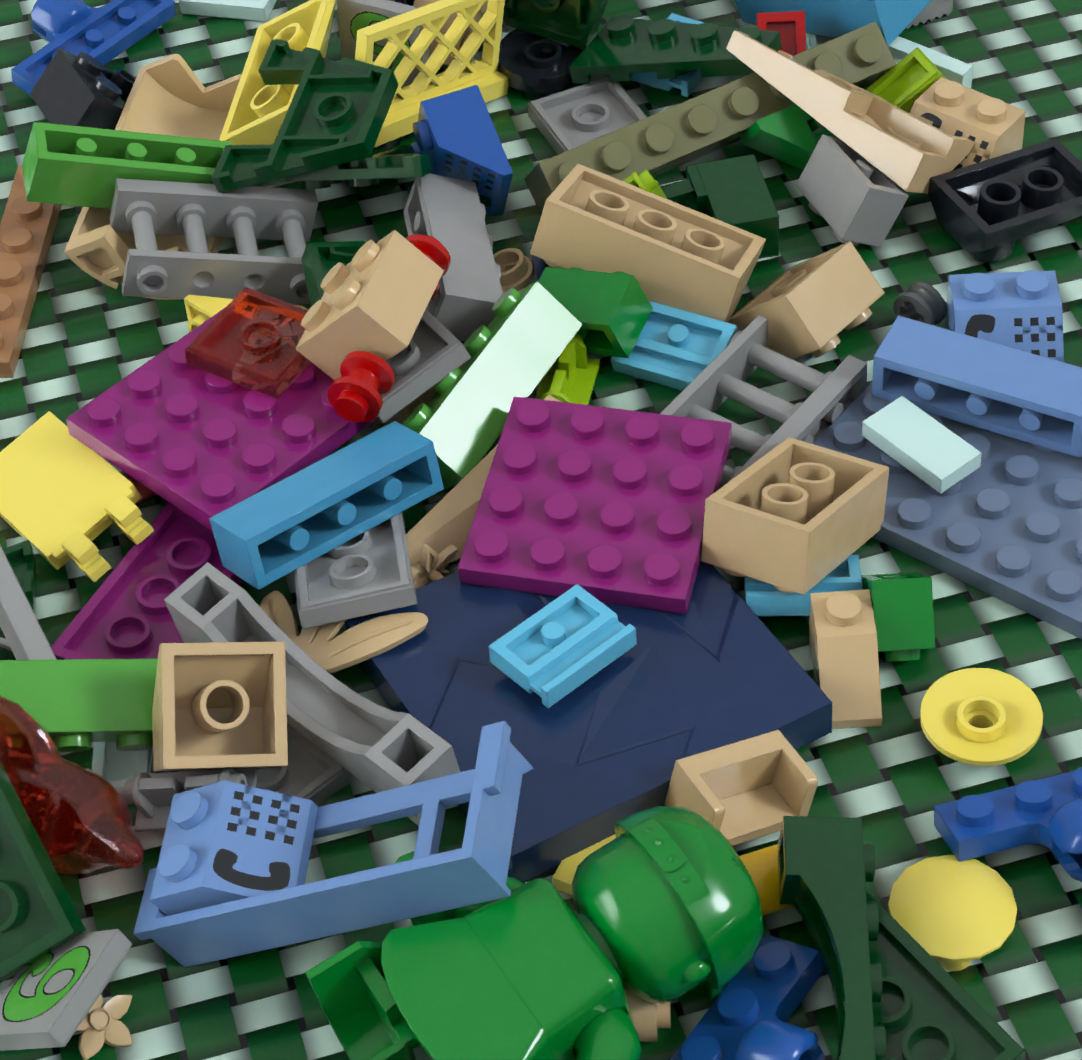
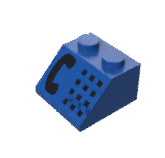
[410,85,513,216]

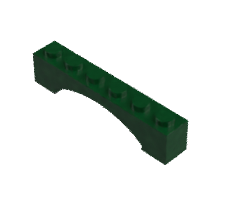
[777,816,886,1060]

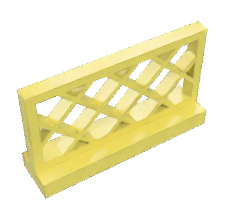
[355,0,509,148]

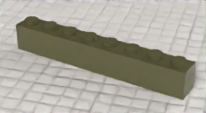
[524,21,897,214]

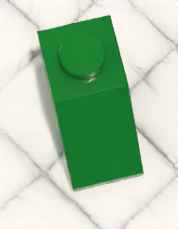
[861,572,936,661]

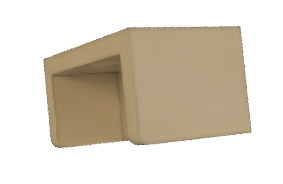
[664,730,818,846]

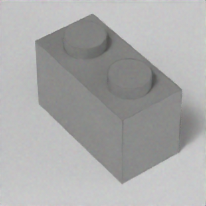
[795,134,909,247]

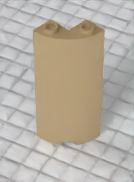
[64,54,242,300]

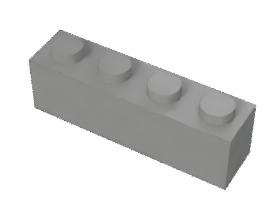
[403,173,503,342]

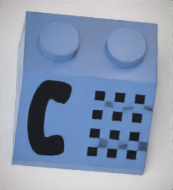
[945,270,1064,362]
[150,780,319,916]

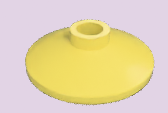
[920,668,1043,766]

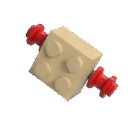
[295,230,451,422]

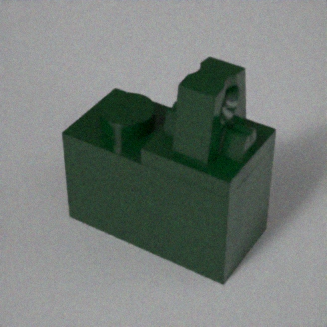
[661,154,779,259]

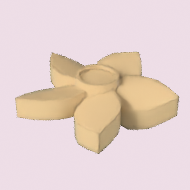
[411,544,458,590]
[75,994,133,1060]

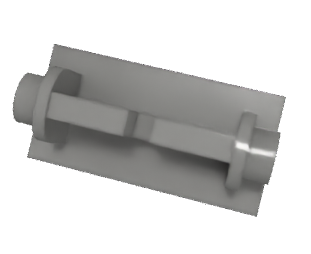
[123,768,258,832]

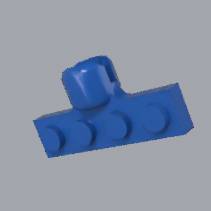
[11,0,175,96]
[934,767,1082,882]
[670,934,826,1060]

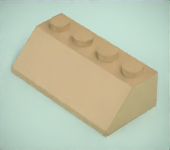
[530,163,766,322]

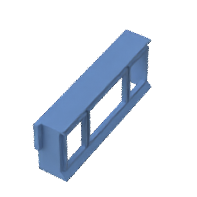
[133,721,534,968]

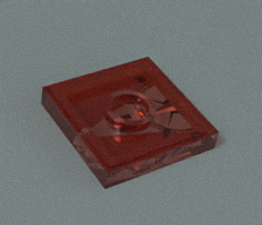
[185,287,311,399]

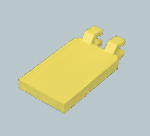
[0,411,154,583]

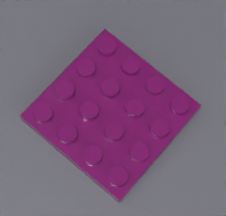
[66,308,378,531]
[458,396,732,614]

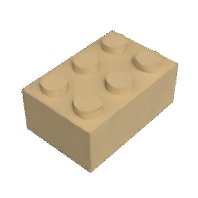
[701,437,889,595]

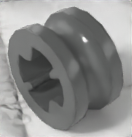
[893,282,947,325]

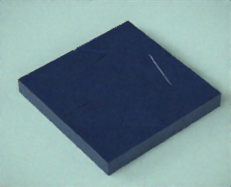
[345,560,832,882]

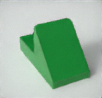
[740,104,827,170]

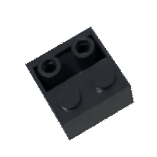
[30,48,136,130]

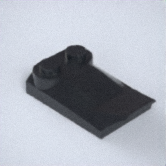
[928,139,1082,263]

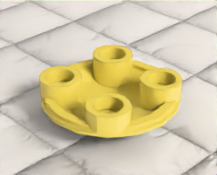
[887,855,1017,971]

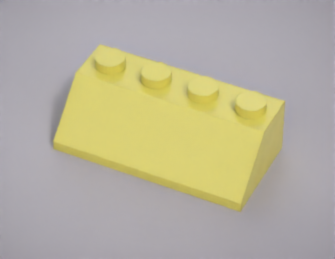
[219,0,336,145]

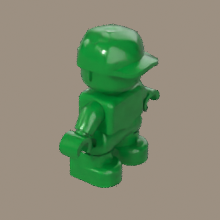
[305,806,764,1060]

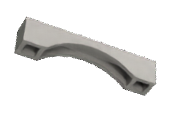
[164,562,460,826]

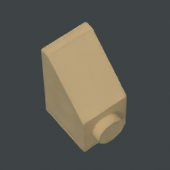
[809,589,882,729]

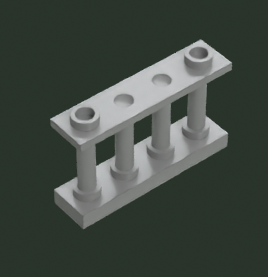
[110,178,318,305]
[660,315,868,487]

